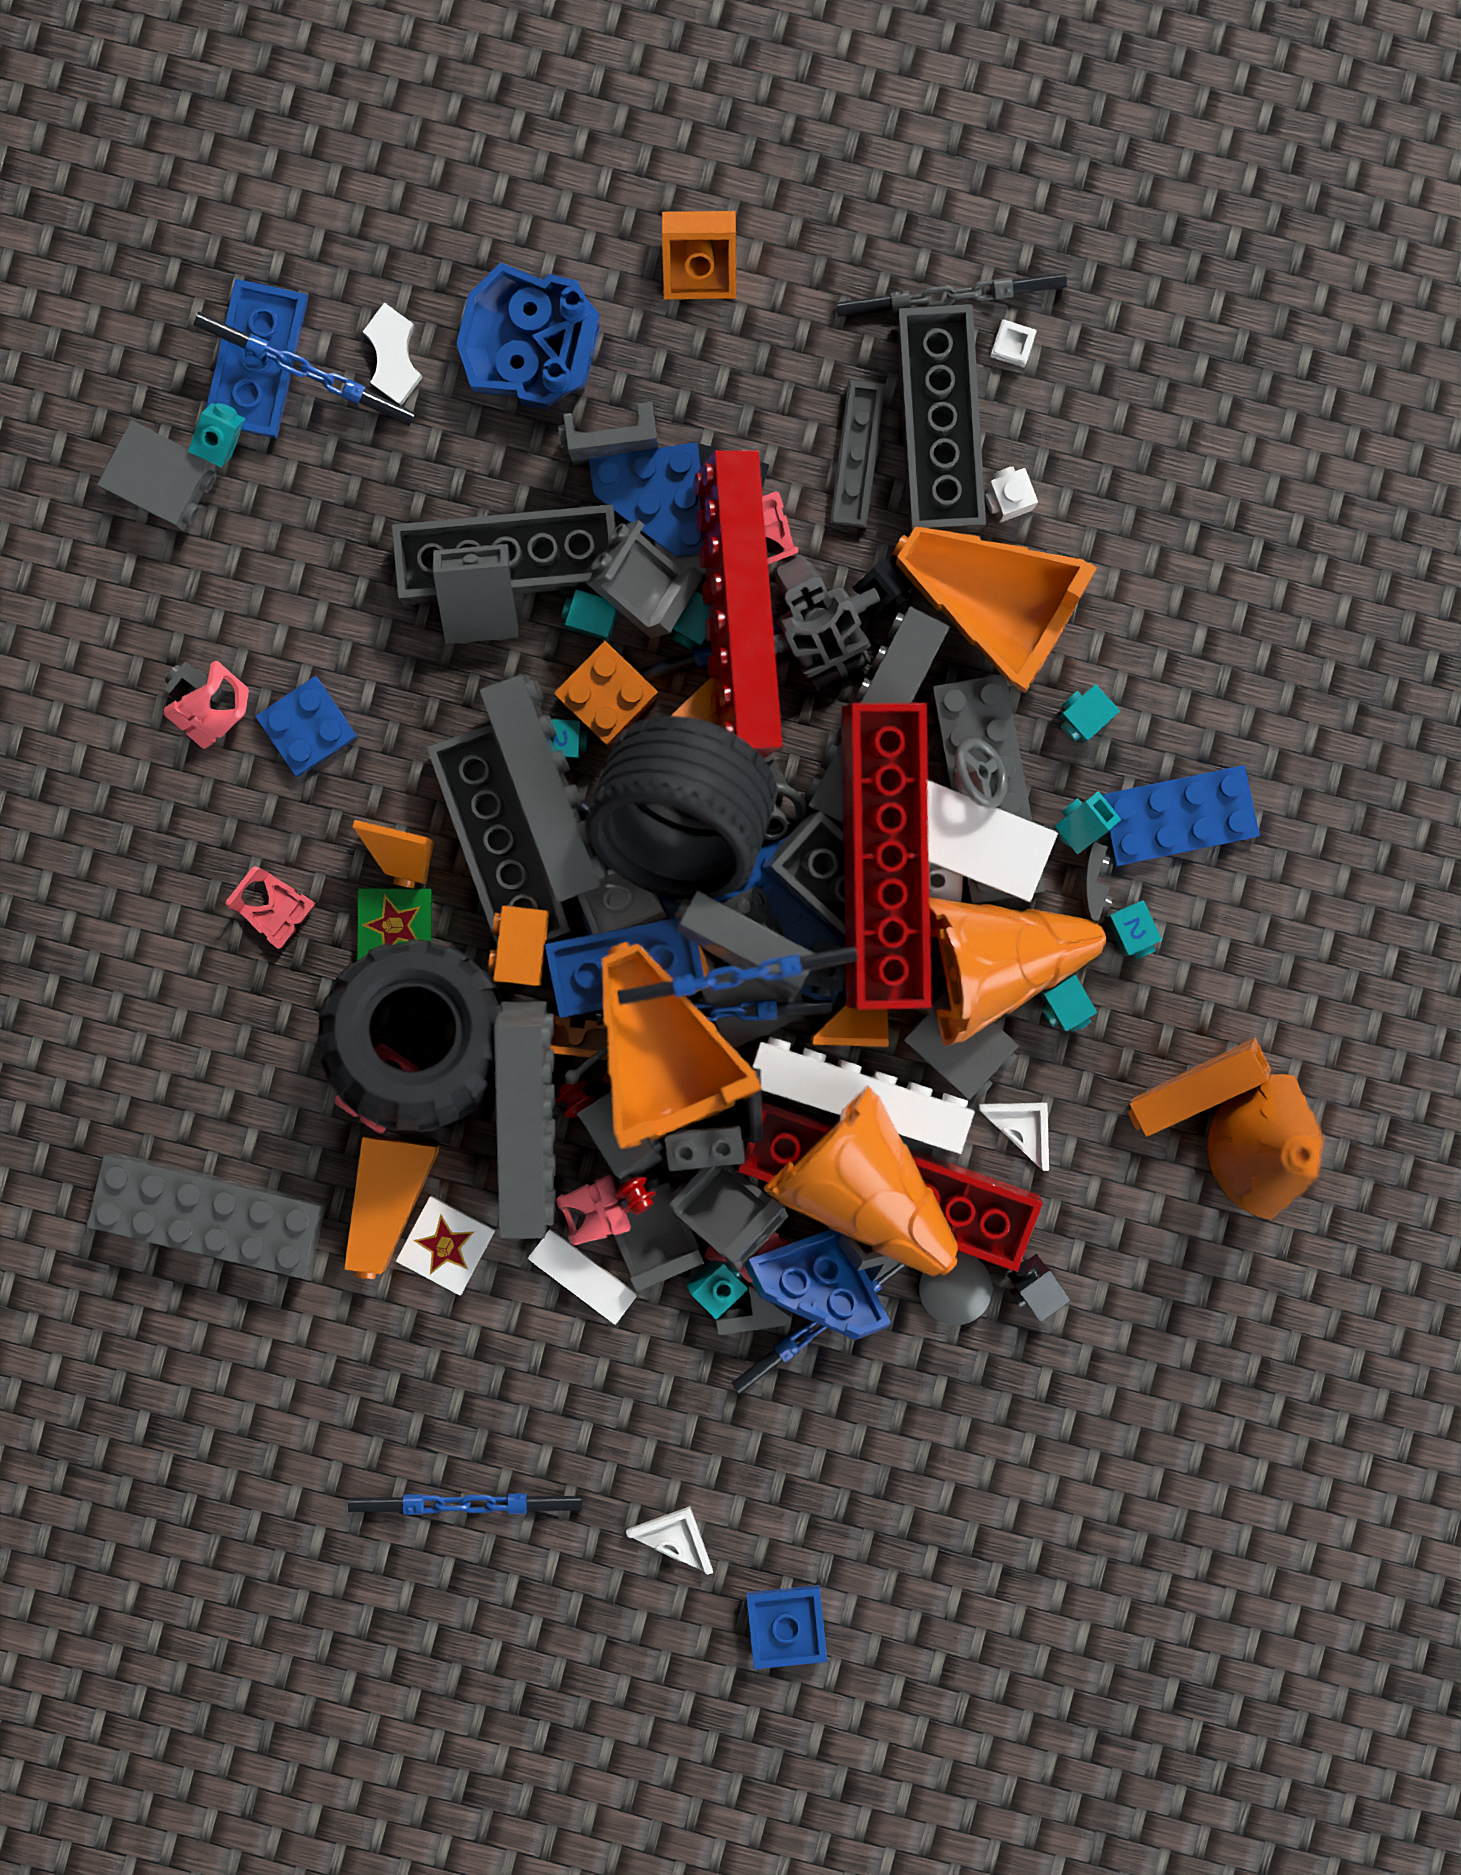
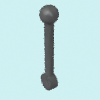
[565,1045,609,1084]

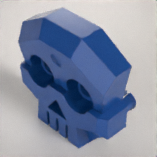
[456,262,600,410]

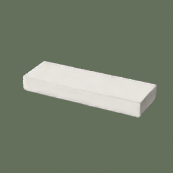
[528,1228,638,1325]

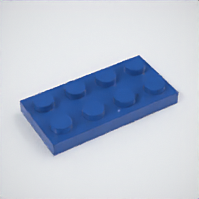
[206,279,309,439]
[1102,765,1260,867]
[545,918,706,1018]

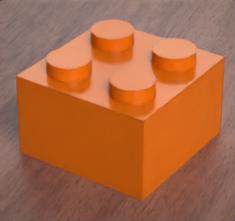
[554,641,659,749]

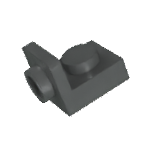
[163,662,227,703]

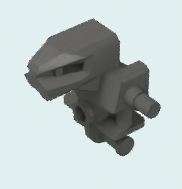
[774,557,881,692]

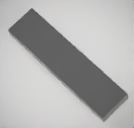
[830,379,885,530]

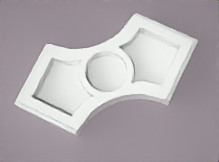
[363,303,422,406]

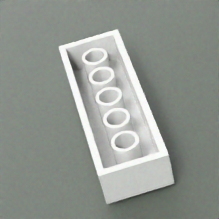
[752,1036,975,1154]

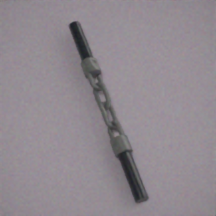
[836,273,1067,317]

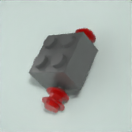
[555,1081,664,1215]

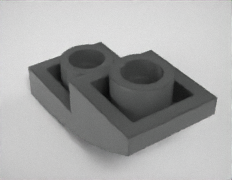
[1082,842,1112,922]

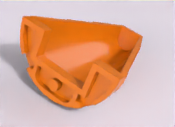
[893,526,1097,693]
[929,897,1106,1046]
[602,942,762,1149]
[1207,1074,1323,1220]
[764,1085,958,1277]

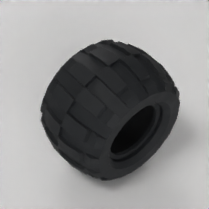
[317,939,504,1132]

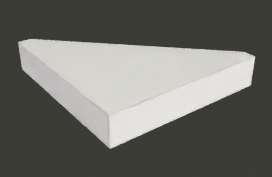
[978,1102,1049,1171]
[626,1506,713,1575]

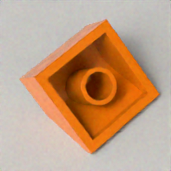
[662,211,736,299]

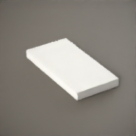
[928,781,1058,902]

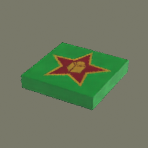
[357,889,433,961]

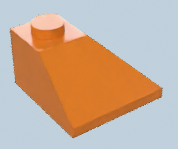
[353,820,435,889]
[811,1002,888,1047]

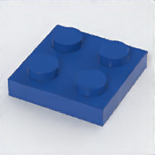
[255,676,358,778]
[747,1585,827,1669]

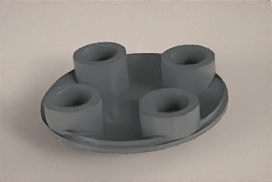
[919,1252,992,1325]

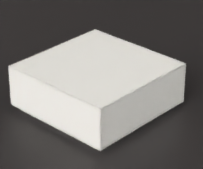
[990,319,1037,367]

